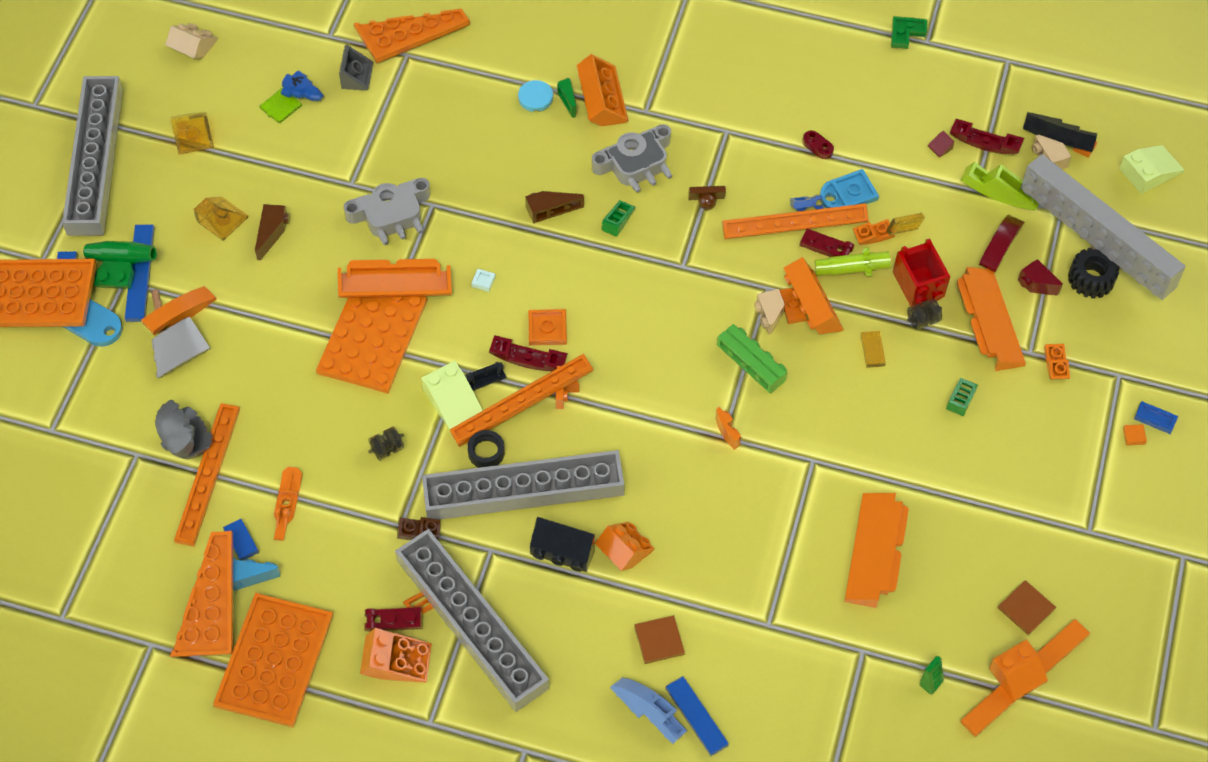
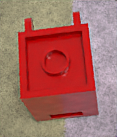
[893,238,951,307]

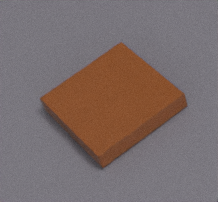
[998,580,1056,636]
[634,615,685,664]

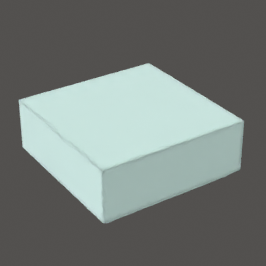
[471,269,495,292]

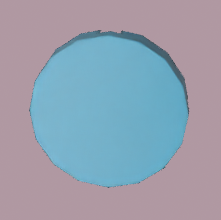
[518,80,553,112]

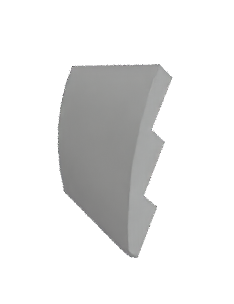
[151,317,210,379]

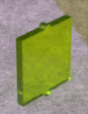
[259,88,302,124]

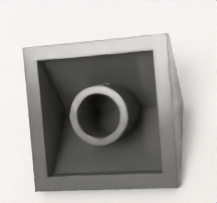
[339,44,373,91]

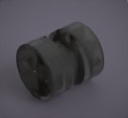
[907,298,942,330]
[368,426,404,461]

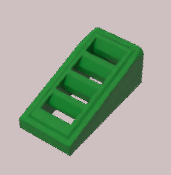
[557,78,576,118]
[601,200,635,237]
[946,378,978,417]
[919,656,944,694]

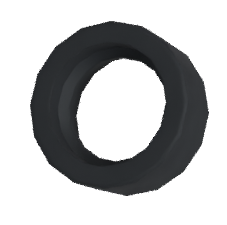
[467,430,505,468]

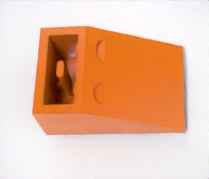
[360,628,432,683]

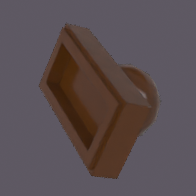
[688,186,726,210]

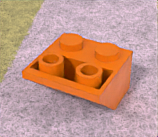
[595,522,655,571]

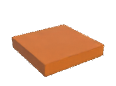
[528,309,567,345]

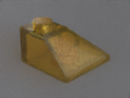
[170,112,214,154]
[193,197,249,241]

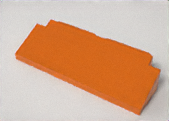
[337,259,452,298]
[957,267,1026,371]
[844,493,909,608]

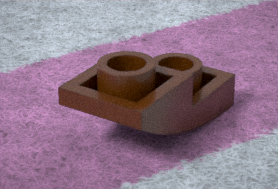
[397,517,440,540]

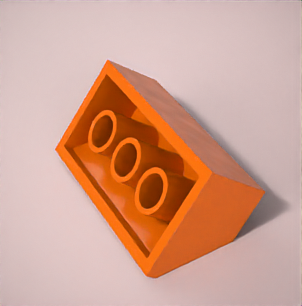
[577,54,629,126]
[784,257,844,334]

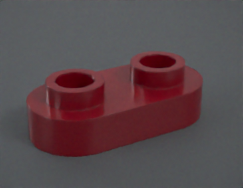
[802,130,834,159]

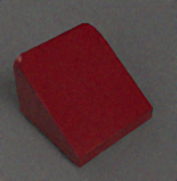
[928,131,954,158]

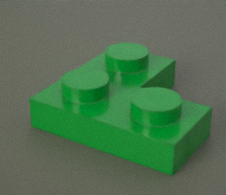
[891,16,928,49]

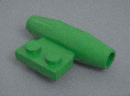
[83,241,157,289]

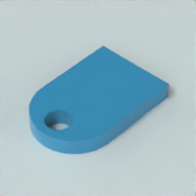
[820,169,879,208]
[63,299,122,347]

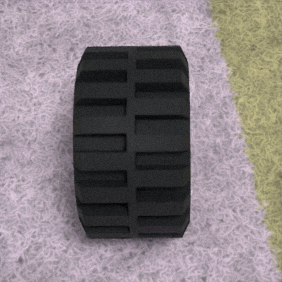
[1068,248,1119,299]

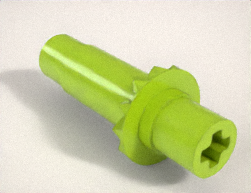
[815,247,891,277]

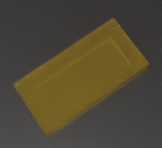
[886,213,925,235]
[860,331,886,368]

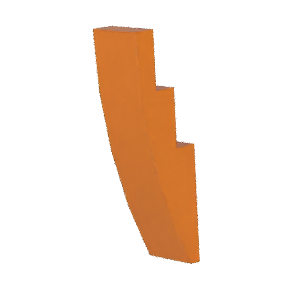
[141,286,216,335]

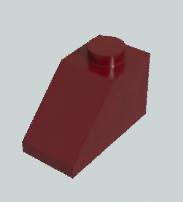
[1018,259,1063,296]

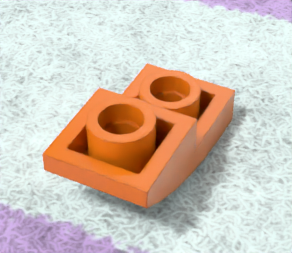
[853,219,895,245]
[1044,344,1070,380]
[715,407,741,450]

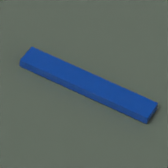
[125,224,155,322]

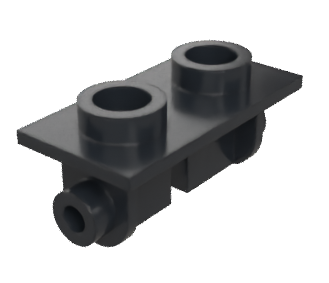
[465,362,507,391]

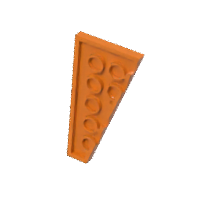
[353,9,470,63]
[170,531,233,657]

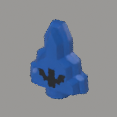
[281,70,324,102]

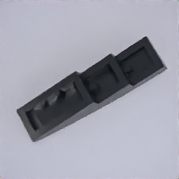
[1023,112,1097,152]

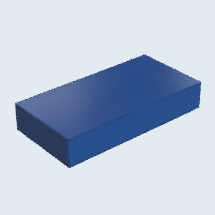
[1134,401,1178,434]
[223,519,259,561]

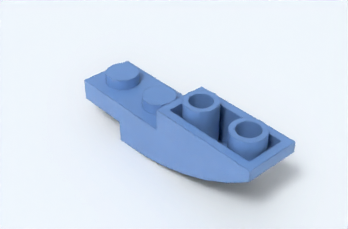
[610,678,687,744]

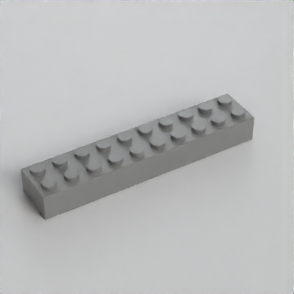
[62,76,123,236]
[1021,154,1186,300]
[422,450,624,520]
[395,529,549,712]

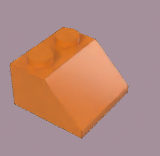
[989,639,1048,702]

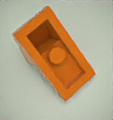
[556,366,579,409]

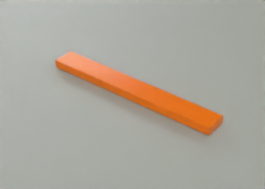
[722,203,869,239]
[449,354,594,447]
[174,403,240,546]
[960,619,1090,737]

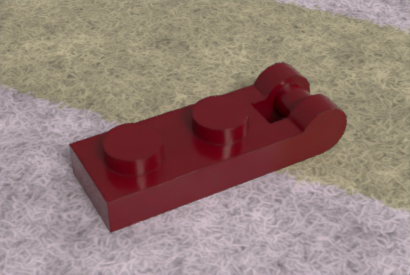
[800,228,855,257]
[364,607,422,632]

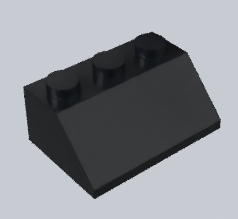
[530,517,595,572]

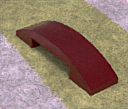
[950,118,1024,154]
[979,214,1025,272]
[489,335,568,372]

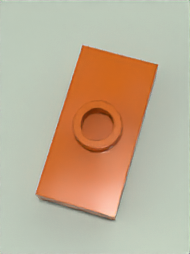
[779,288,807,324]

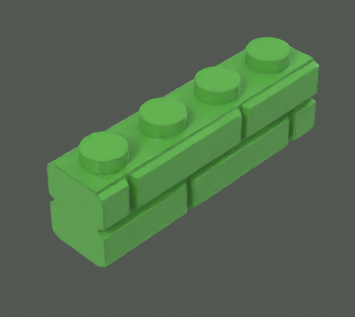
[717,324,787,393]

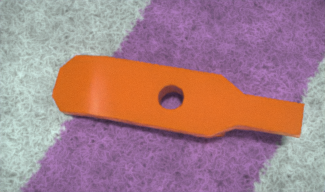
[274,467,302,541]

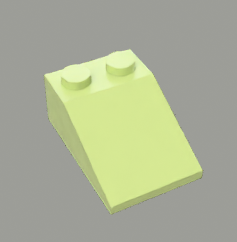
[1119,145,1185,194]
[421,361,483,430]

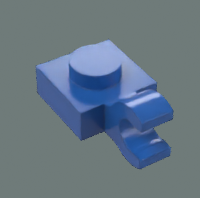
[790,195,824,211]

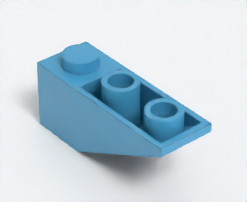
[233,558,280,590]

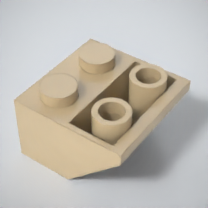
[165,23,218,58]

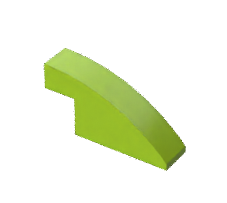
[961,162,1039,211]

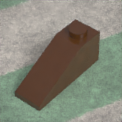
[525,191,584,224]
[255,204,290,260]

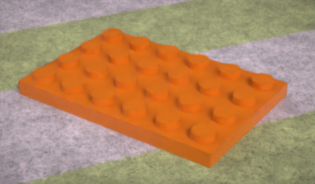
[0,259,97,327]
[316,296,427,394]
[213,593,334,728]

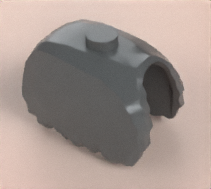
[155,400,213,460]

